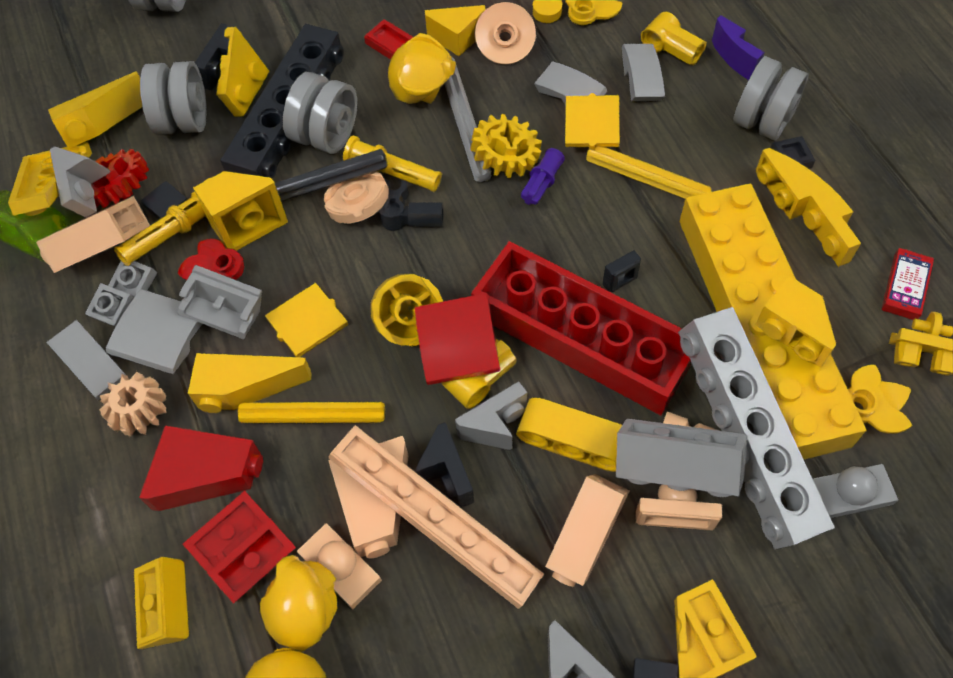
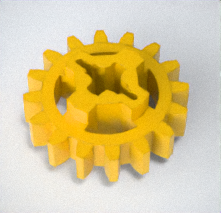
[470,114,542,178]

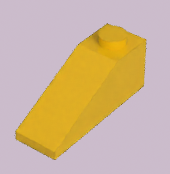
[48,71,142,149]
[188,353,312,413]

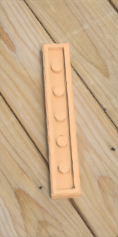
[329,425,544,609]

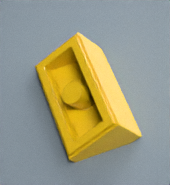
[134,557,189,649]

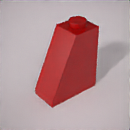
[139,426,263,511]

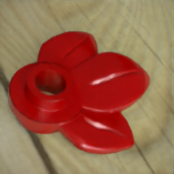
[178,238,244,280]

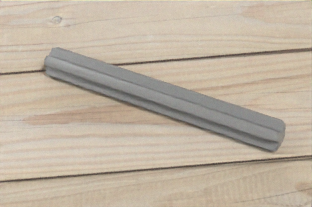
[444,57,491,183]

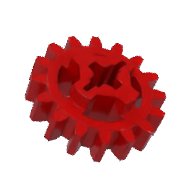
[91,149,149,208]

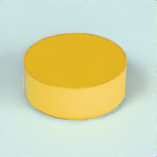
[533,0,562,23]

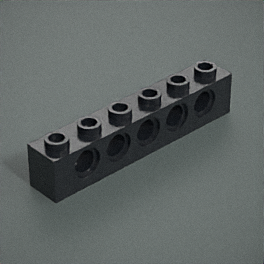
[220,23,344,179]

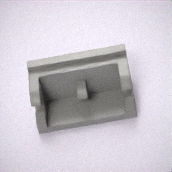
[178,265,262,339]

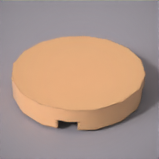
[324,171,389,224]

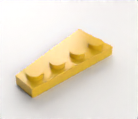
[8,142,92,216]

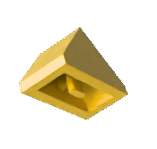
[425,5,485,56]

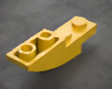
[756,148,861,267]

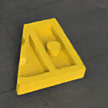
[216,27,270,117]
[674,579,757,678]

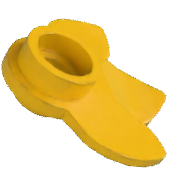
[565,0,623,25]
[848,365,912,434]

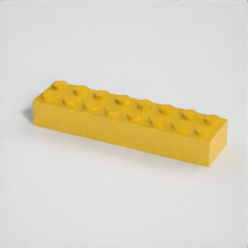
[679,183,867,460]

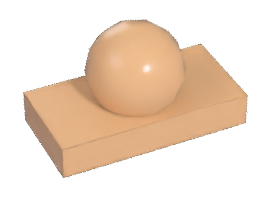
[636,484,722,531]
[297,523,382,610]

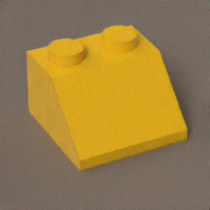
[193,171,288,251]

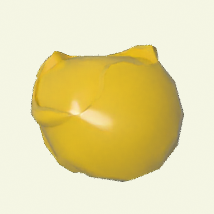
[388,33,456,104]
[260,555,337,652]

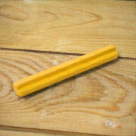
[586,147,712,199]
[238,402,385,423]

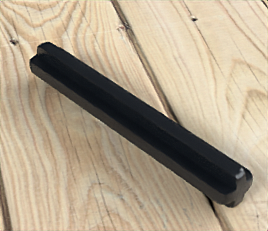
[275,149,388,202]

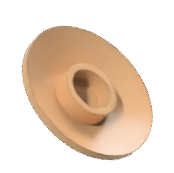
[475,2,536,65]

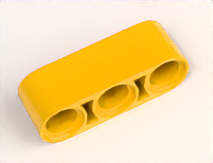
[516,398,622,472]

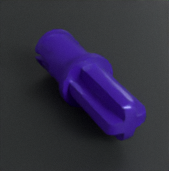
[521,148,565,205]

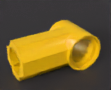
[641,12,707,66]
[441,339,516,409]

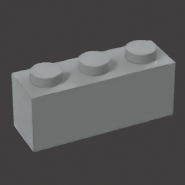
[616,419,747,497]

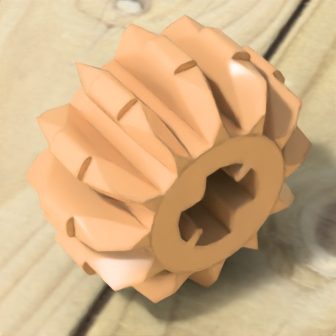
[99,372,167,437]

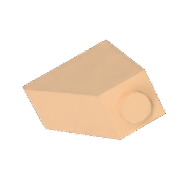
[36,196,150,273]
[328,436,409,558]
[545,474,630,587]

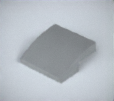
[106,289,202,374]

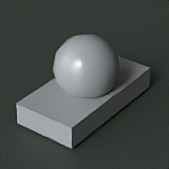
[813,464,898,518]

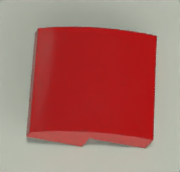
[414,293,501,385]
[183,491,296,604]

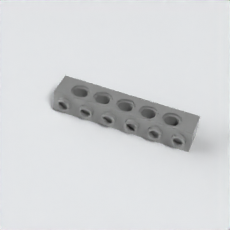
[678,307,835,549]

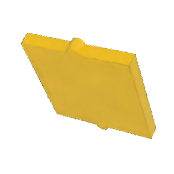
[565,93,620,150]
[265,283,348,357]

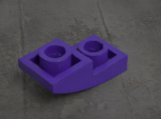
[712,15,765,80]

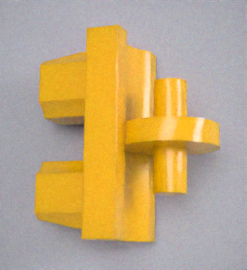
[889,312,953,376]

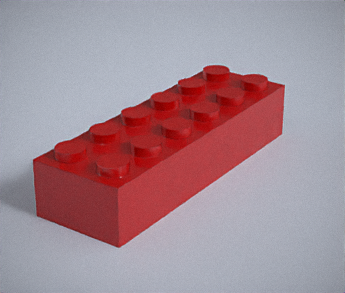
[471,241,692,416]

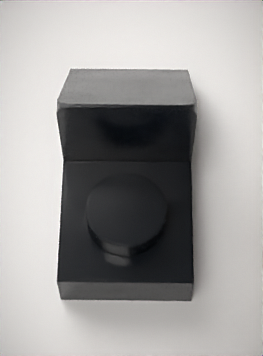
[195,23,229,91]
[415,422,474,508]

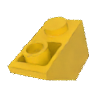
[755,276,836,367]

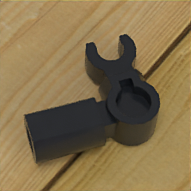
[379,180,444,231]

